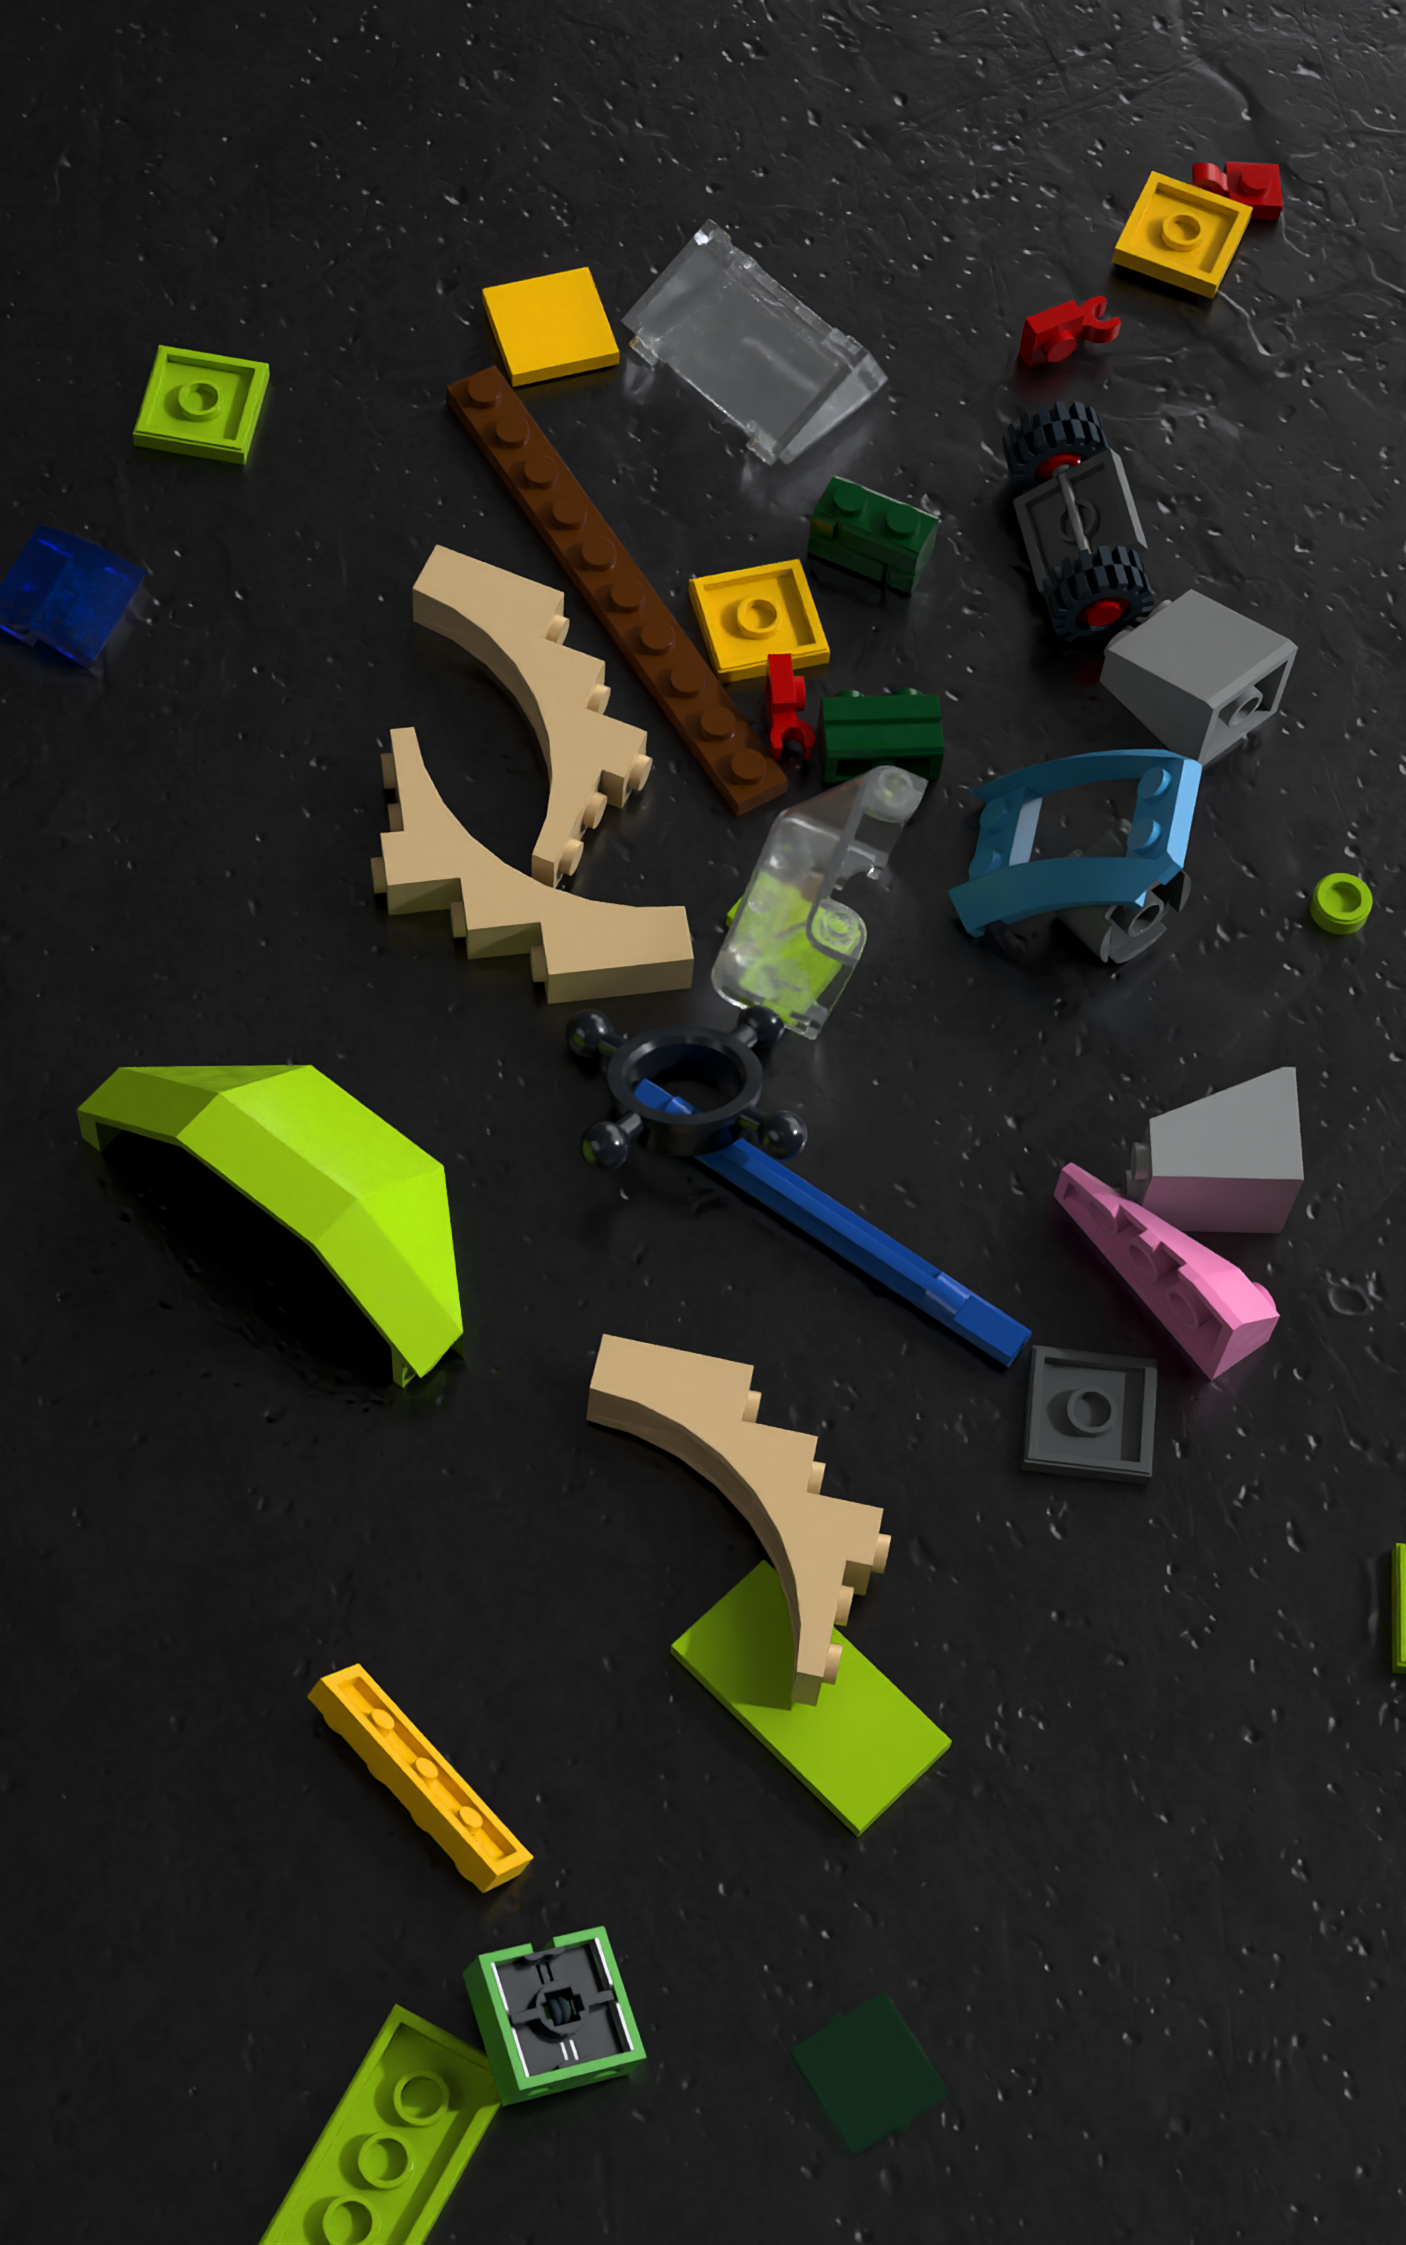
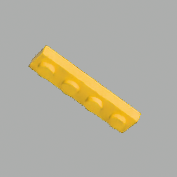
[307,1663,534,1893]

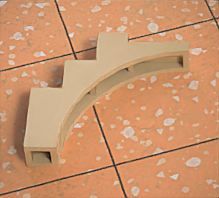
[412,544,652,889]
[371,727,694,1004]
[586,1334,891,1707]

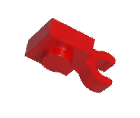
[1187,161,1283,220]
[1019,296,1121,369]
[764,653,815,761]

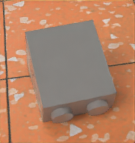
[1099,589,1298,767]
[1121,1067,1304,1233]

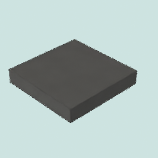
[1021,1345,1158,1485]

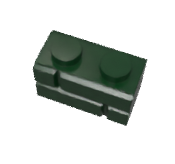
[807,475,940,594]
[817,688,945,782]

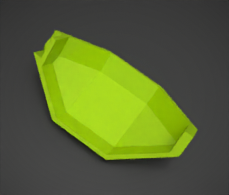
[77,1065,463,1388]

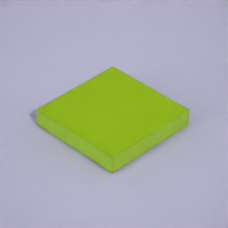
[133,345,270,465]

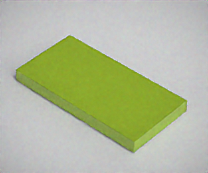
[670,1560,952,1837]
[258,2004,501,2245]

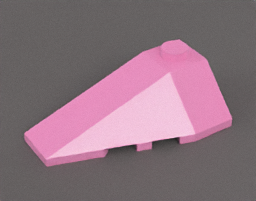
[1054,1162,1280,1381]

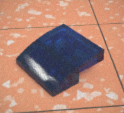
[0,524,148,669]

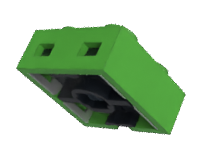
[462,1926,647,2106]

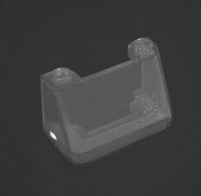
[621,219,889,467]
[711,765,928,1041]

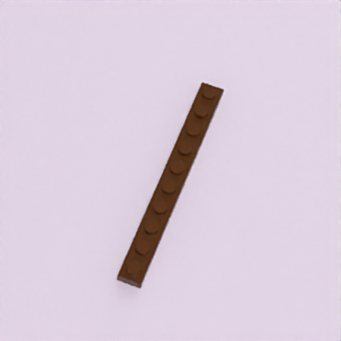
[446,365,788,817]

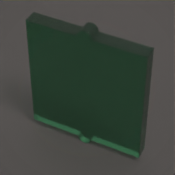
[789,1991,950,2156]

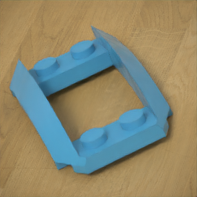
[947,749,1202,938]

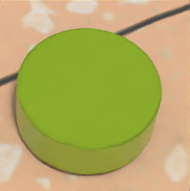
[1310,873,1373,935]

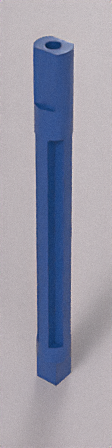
[633,1078,1032,1367]

